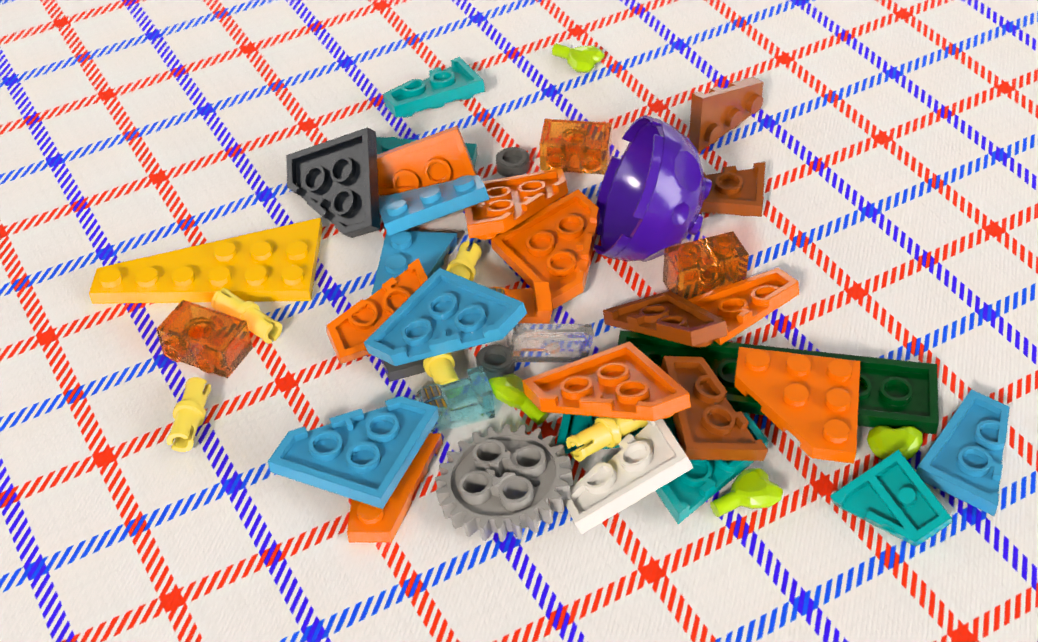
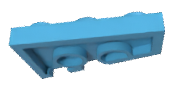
[379,174,489,236]
[371,230,458,295]
[916,389,1010,516]

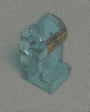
[414,366,495,432]

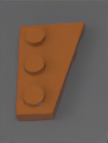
[689,77,763,153]
[700,162,765,217]
[603,291,727,347]
[661,356,768,461]

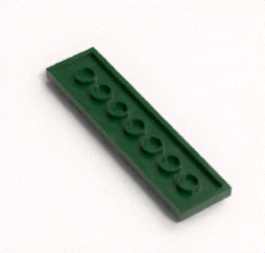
[617,331,939,434]

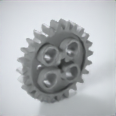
[435,424,574,542]

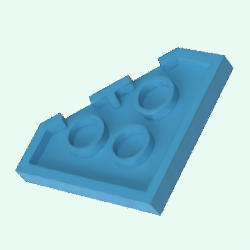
[364,268,527,366]
[268,396,439,509]

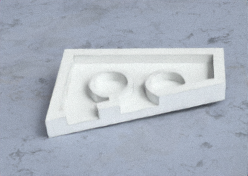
[563,419,693,534]

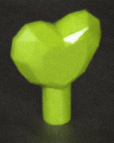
[552,43,604,73]
[489,373,548,425]
[867,426,923,460]
[710,468,783,517]

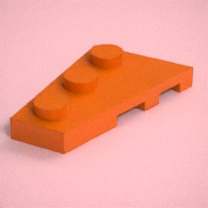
[326,258,428,364]
[688,268,799,345]
[347,433,443,543]

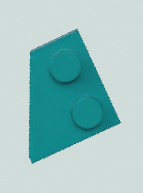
[830,450,953,547]

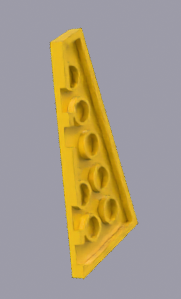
[89,218,323,304]

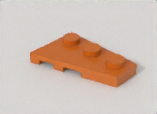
[377,125,477,195]

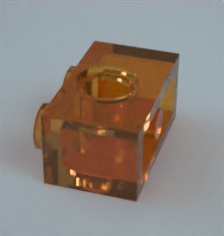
[540,119,612,175]
[663,231,749,300]
[156,300,253,378]

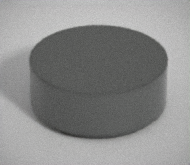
[496,147,530,177]
[476,344,515,381]

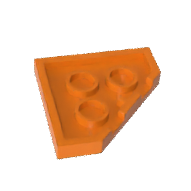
[464,168,568,240]
[490,189,600,310]
[522,341,691,421]
[734,347,860,464]

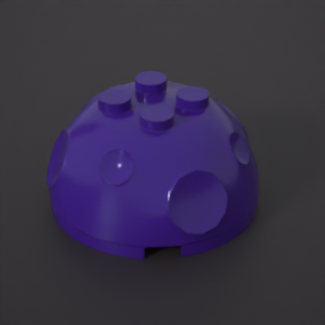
[594,115,712,262]

